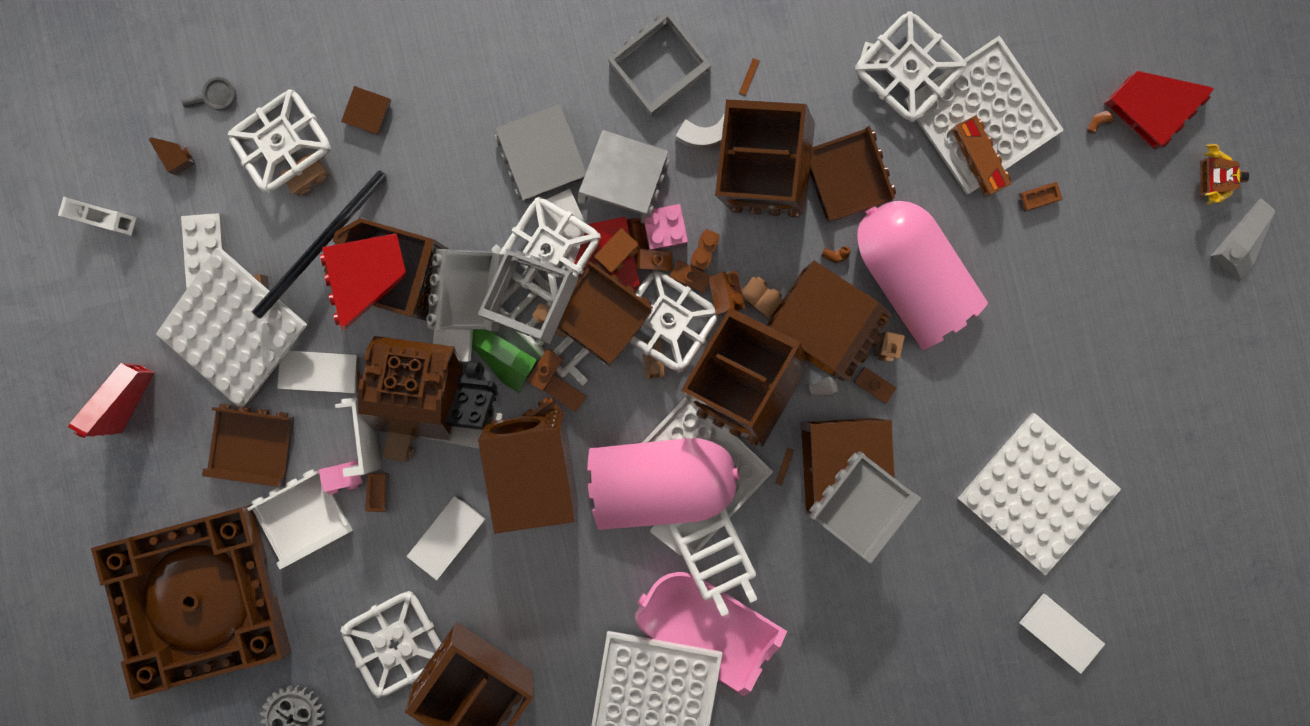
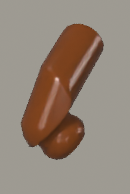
[1087,111,1115,134]
[821,246,851,263]

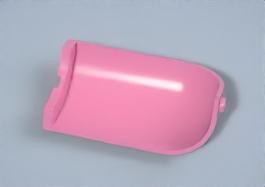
[857,201,988,350]
[587,438,740,530]
[635,572,787,696]

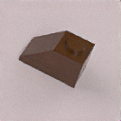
[148,137,195,175]

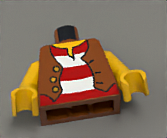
[1200,144,1249,205]

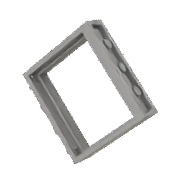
[608,11,711,117]
[478,250,579,344]

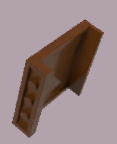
[810,125,896,223]
[546,261,653,367]
[202,404,294,487]

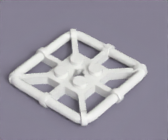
[855,11,967,122]
[227,89,331,194]
[500,197,601,303]
[629,270,719,373]
[340,591,441,699]

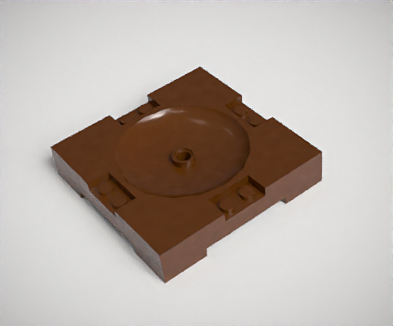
[91,504,292,700]

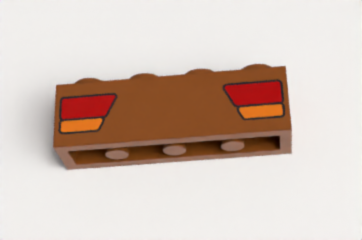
[951,115,1011,198]

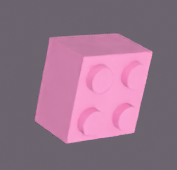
[644,204,688,250]

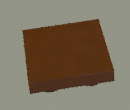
[341,86,391,136]

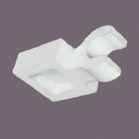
[860,42,894,64]

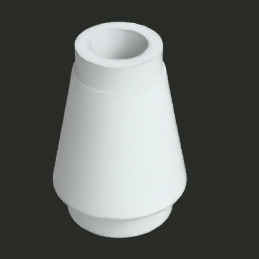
[809,377,838,396]

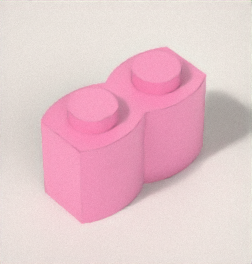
[318,461,362,495]

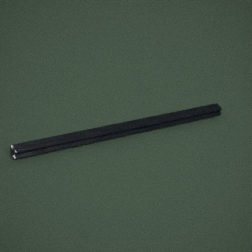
[252,170,387,319]

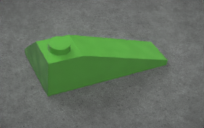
[472,329,539,393]

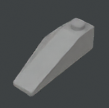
[1211,198,1276,281]

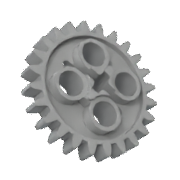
[260,685,325,726]

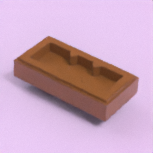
[1019,182,1063,212]
[626,218,650,257]
[636,249,672,271]
[669,260,712,294]
[526,348,564,391]
[853,367,896,404]
[365,472,388,512]

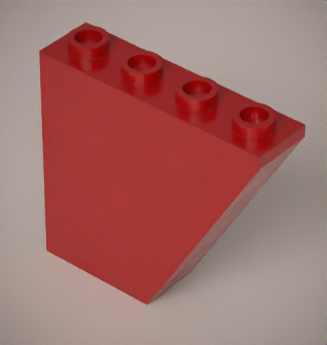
[1104,71,1214,149]
[572,216,640,290]
[320,233,406,331]
[68,363,154,438]

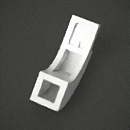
[675,113,725,149]
[58,197,137,236]

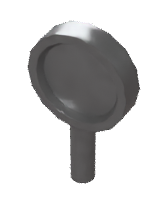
[181,77,237,111]

